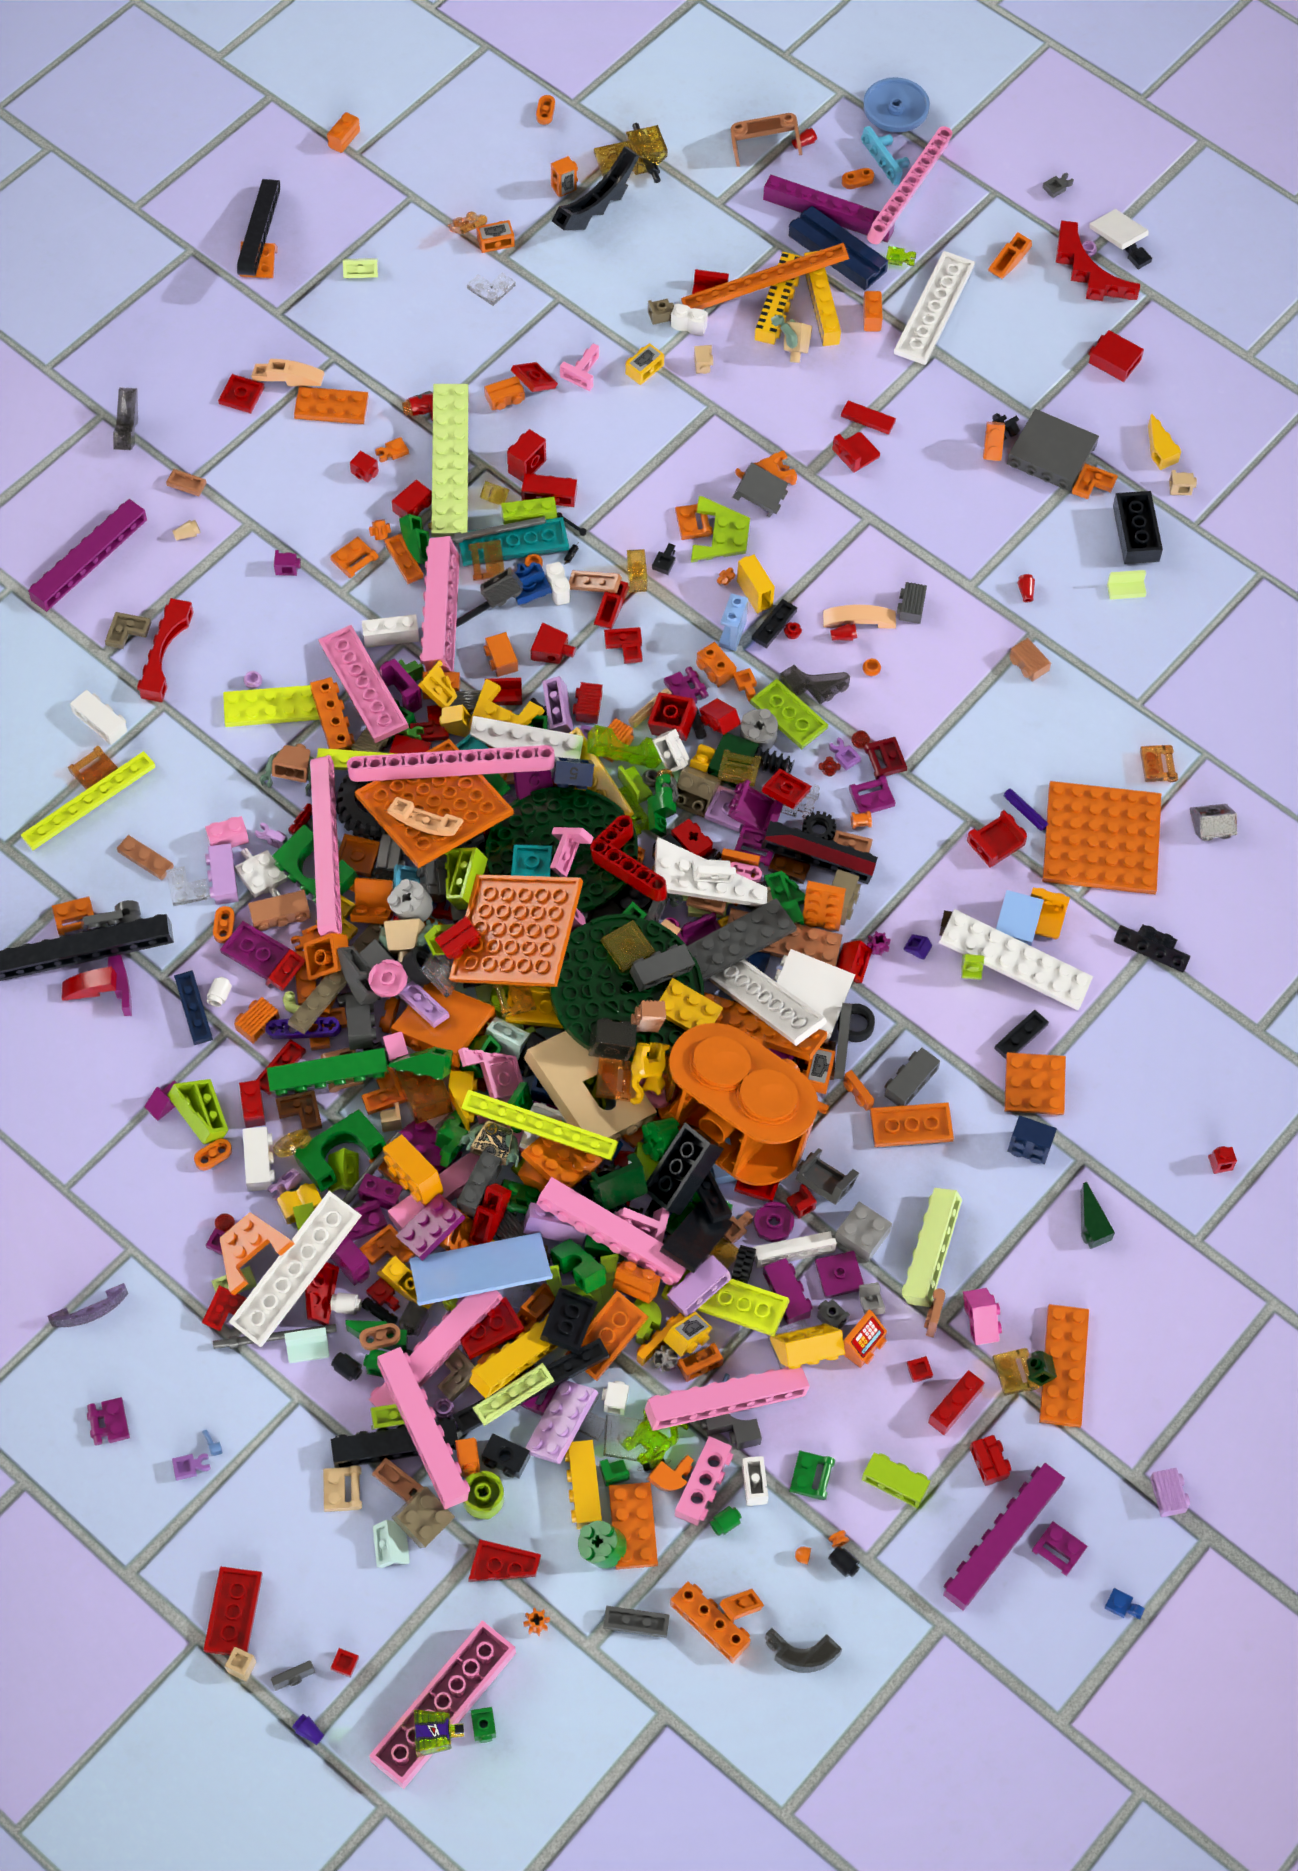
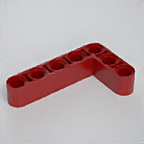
[590,815,667,901]

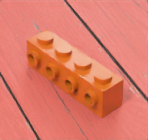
[310,677,355,750]
[670,1581,751,1663]

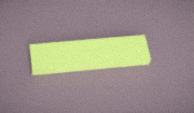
[472,1363,554,1426]

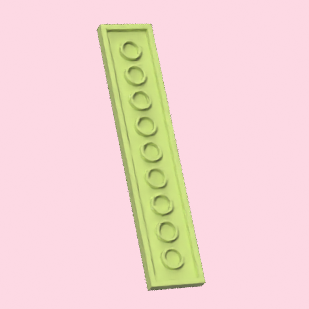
[431,384,469,537]

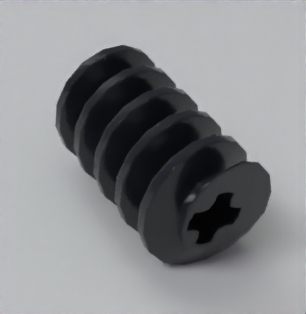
[753,746,795,774]

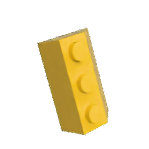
[770,1323,845,1369]

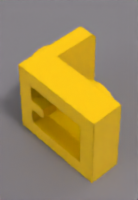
[689,744,716,772]

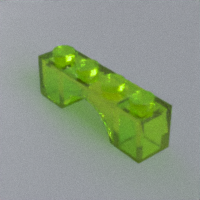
[587,725,662,769]

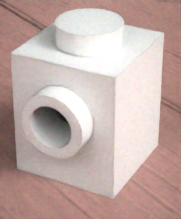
[601,1381,629,1415]

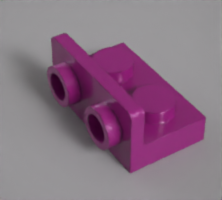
[358,1174,403,1210]
[347,1199,388,1241]

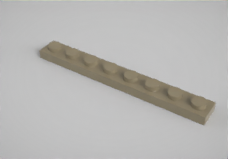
[288,923,384,1034]

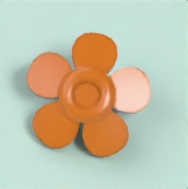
[717,567,735,585]

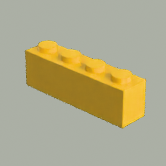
[565,1440,602,1529]

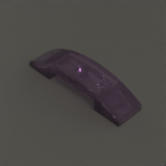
[47,1283,128,1327]

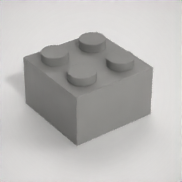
[835,1202,892,1262]

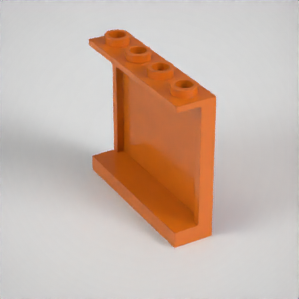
[390,981,496,1068]

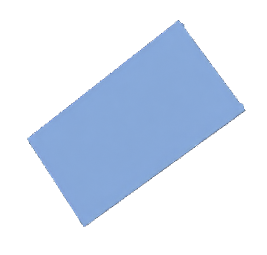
[409,1232,553,1306]

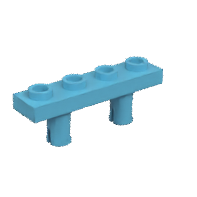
[861,126,910,185]

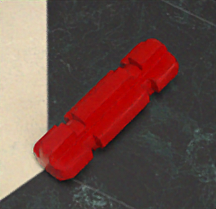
[288,803,313,835]

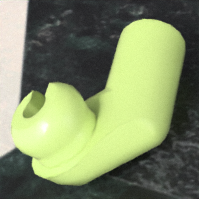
[283,991,300,1014]

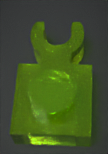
[886,246,916,266]

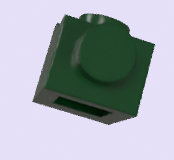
[1026,1351,1057,1386]

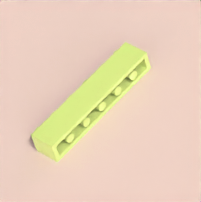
[902,1188,962,1307]

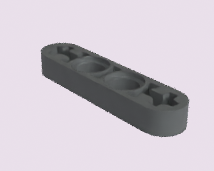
[834,1003,852,1080]

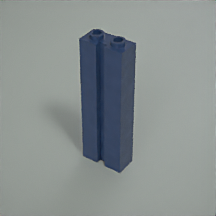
[788,206,889,291]

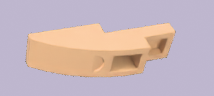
[251,359,325,386]

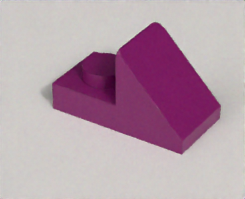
[144,1080,177,1121]

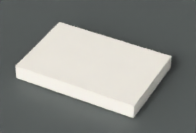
[1089,209,1148,250]

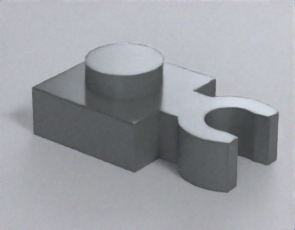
[1042,173,1074,198]

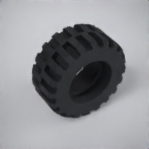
[336,775,388,840]

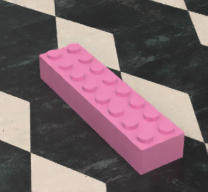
[420,536,460,672]
[369,1620,516,1789]

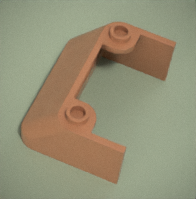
[731,113,802,167]

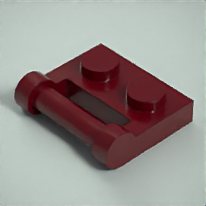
[863,737,907,779]

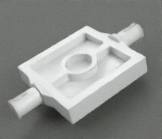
[235,848,287,898]

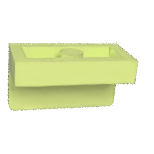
[343,258,378,278]
[1107,570,1146,599]

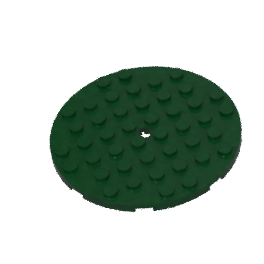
[485,786,638,913]
[549,914,704,1063]

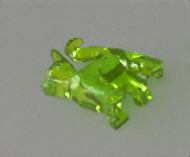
[621,1410,689,1469]

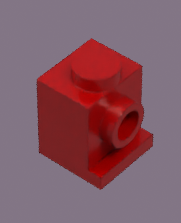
[1208,1146,1237,1174]

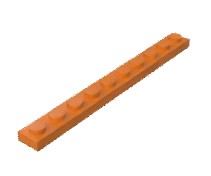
[681,243,849,309]

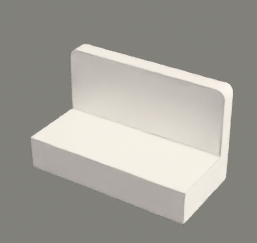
[692,859,736,883]

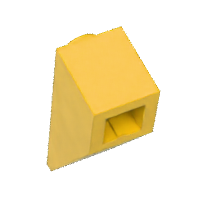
[1148,414,1181,470]
[448,1071,478,1131]
[376,1256,434,1312]

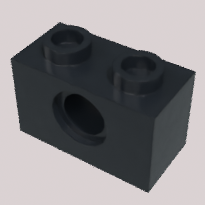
[481,1433,530,1479]

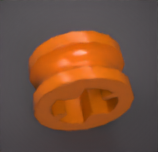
[828,1530,850,1549]

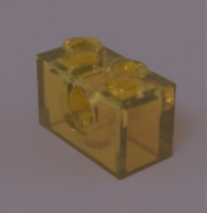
[626,549,648,592]

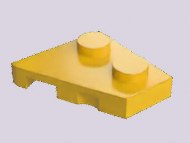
[418,660,457,708]

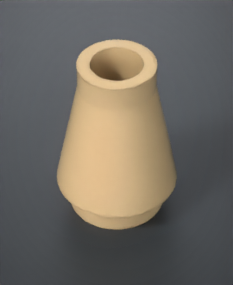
[173,520,201,541]

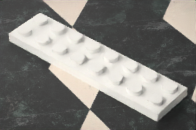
[894,251,975,365]
[939,909,1093,1010]
[707,959,827,1046]
[229,1191,362,1347]

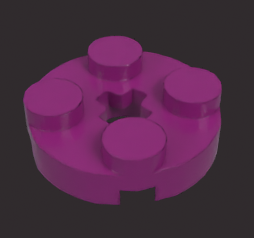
[754,1202,794,1242]

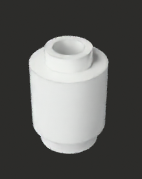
[207,977,232,1007]
[331,1293,362,1315]

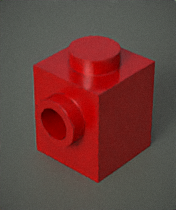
[350,450,379,483]

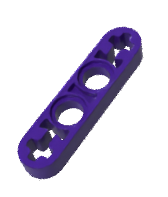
[265,1017,342,1040]

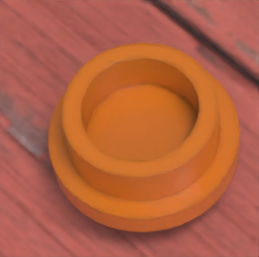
[863,658,881,676]

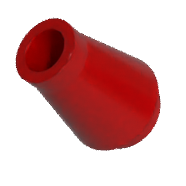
[792,128,817,149]
[1017,574,1035,602]
[830,623,857,641]

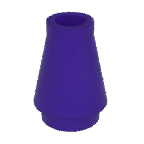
[292,1714,325,1746]

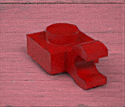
[366,1277,400,1312]

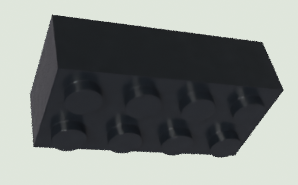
[1113,491,1163,564]
[646,1123,724,1216]

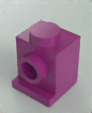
[274,550,301,576]

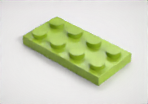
[750,678,828,750]

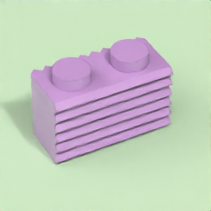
[1150,1468,1190,1517]

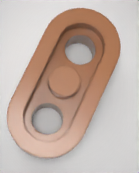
[359,1323,401,1350]

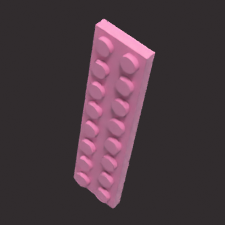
[318,625,409,743]

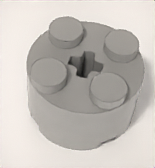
[740,709,778,752]
[387,879,433,922]

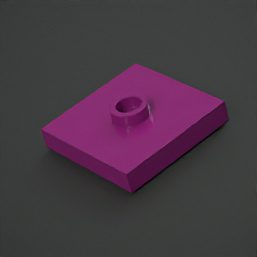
[513,770,553,800]
[815,1251,864,1299]

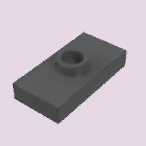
[271,1660,315,1691]

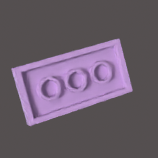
[525,1380,598,1464]

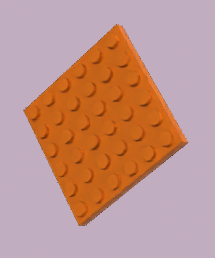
[355,739,514,869]
[1042,781,1162,895]
[449,874,583,987]

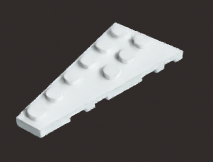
[470,716,584,789]
[654,837,767,907]

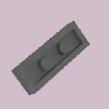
[603,1606,670,1638]

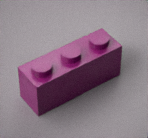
[763,1258,813,1326]

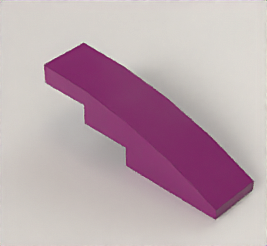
[108,955,132,1016]

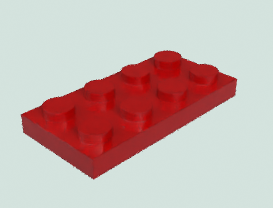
[203,1566,263,1656]

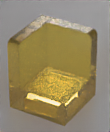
[480,481,510,505]

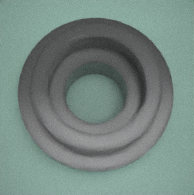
[642,769,660,787]

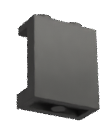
[732,462,789,518]
[796,1148,859,1205]

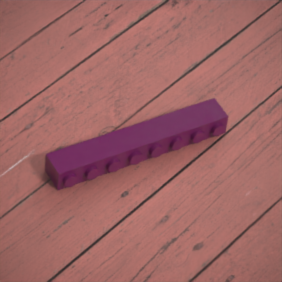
[763,174,895,243]
[28,499,147,612]
[943,1463,1065,1611]

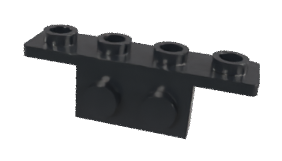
[1114,924,1191,972]

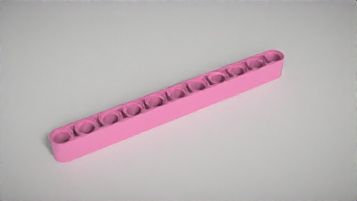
[867,126,953,244]
[347,745,555,782]
[310,755,342,937]

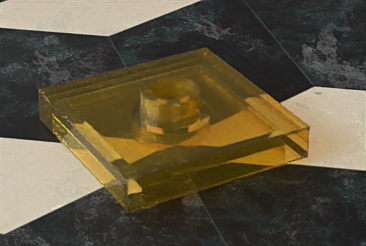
[601,920,655,972]

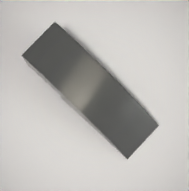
[337,946,379,1005]

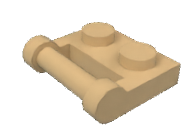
[323,1466,362,1512]

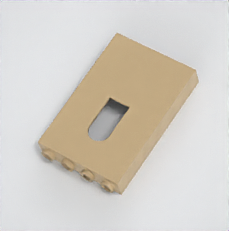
[524,1031,657,1154]

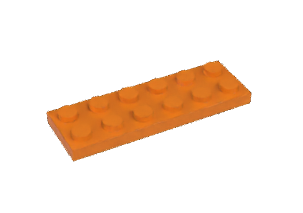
[1039,1304,1089,1428]

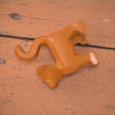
[735,451,797,485]

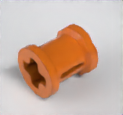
[851,811,872,829]

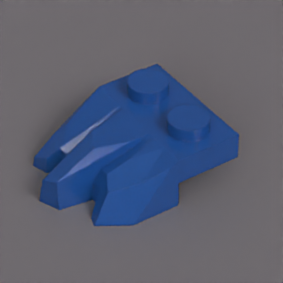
[514,562,552,605]

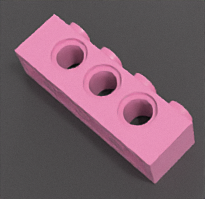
[675,1436,734,1526]

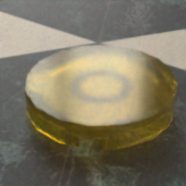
[273,1129,311,1158]

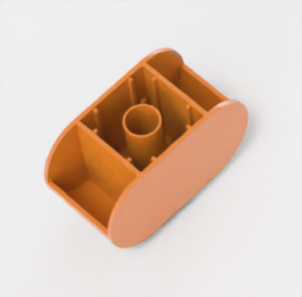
[657,1023,818,1186]

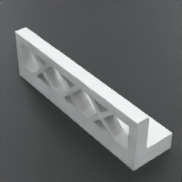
[752,1231,837,1268]

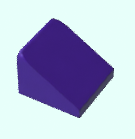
[903,934,932,960]

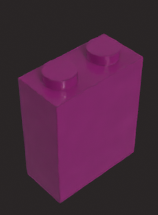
[330,1235,370,1286]

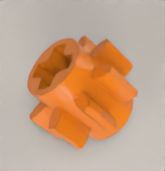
[369,519,391,540]
[523,1608,550,1636]

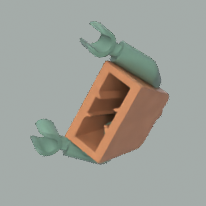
[260,744,314,795]

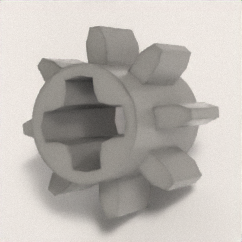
[653,1346,678,1372]

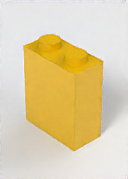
[737,554,775,613]

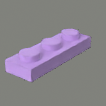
[398,981,449,1028]

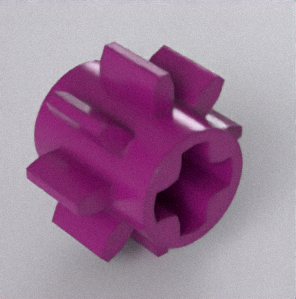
[867,931,891,956]

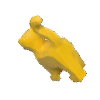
[630,1042,670,1105]

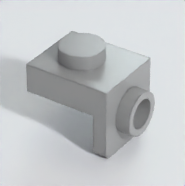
[859,1282,885,1315]

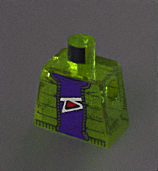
[414,1710,464,1757]

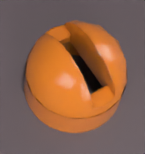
[795,1546,811,1565]

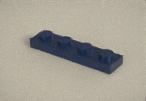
[174,970,213,1045]

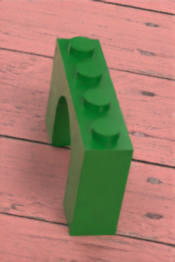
[272,824,360,904]
[292,1109,386,1192]

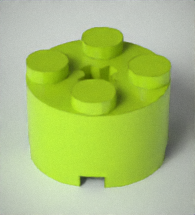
[463,1471,504,1520]

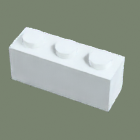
[362,614,419,648]
[70,690,127,745]
[243,1127,275,1192]

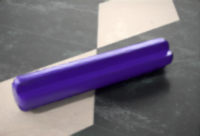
[1004,788,1048,831]

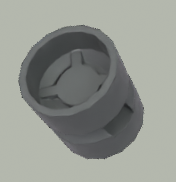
[114,900,141,923]

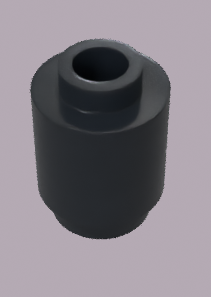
[331,1352,363,1381]
[828,1546,860,1577]

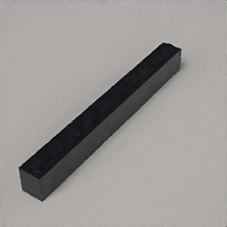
[0,914,174,981]

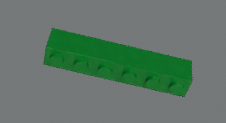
[267,1048,389,1096]

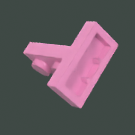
[560,343,599,391]
[550,827,593,877]
[615,1207,670,1243]

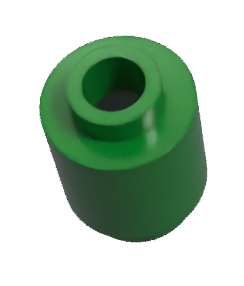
[709,1506,742,1536]

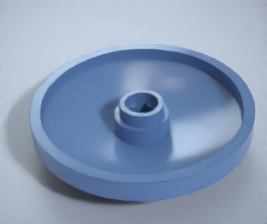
[863,77,930,132]

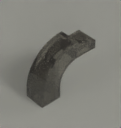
[765,1628,842,1673]

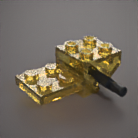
[594,123,668,183]

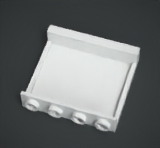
[774,949,855,1044]

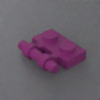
[664,666,709,704]
[86,1397,130,1445]

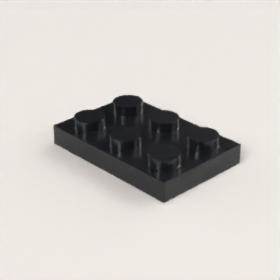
[540,1287,598,1354]

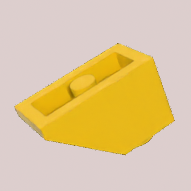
[440,704,472,737]

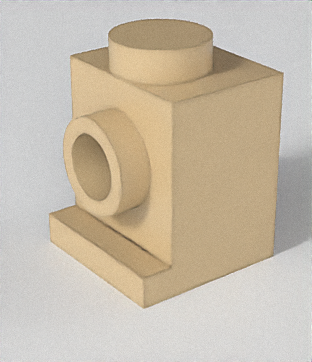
[694,345,713,374]
[1169,470,1197,495]

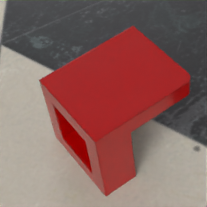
[786,1184,817,1219]

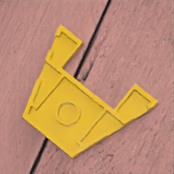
[468,679,545,731]

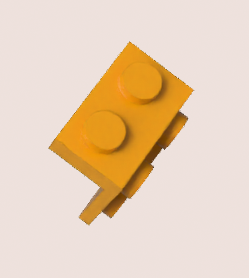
[1031,887,1070,939]

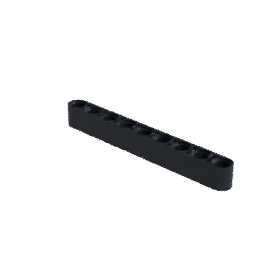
[237,179,280,276]

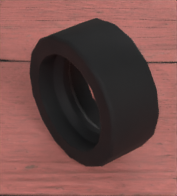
[402,947,439,986]
[838,1004,875,1042]

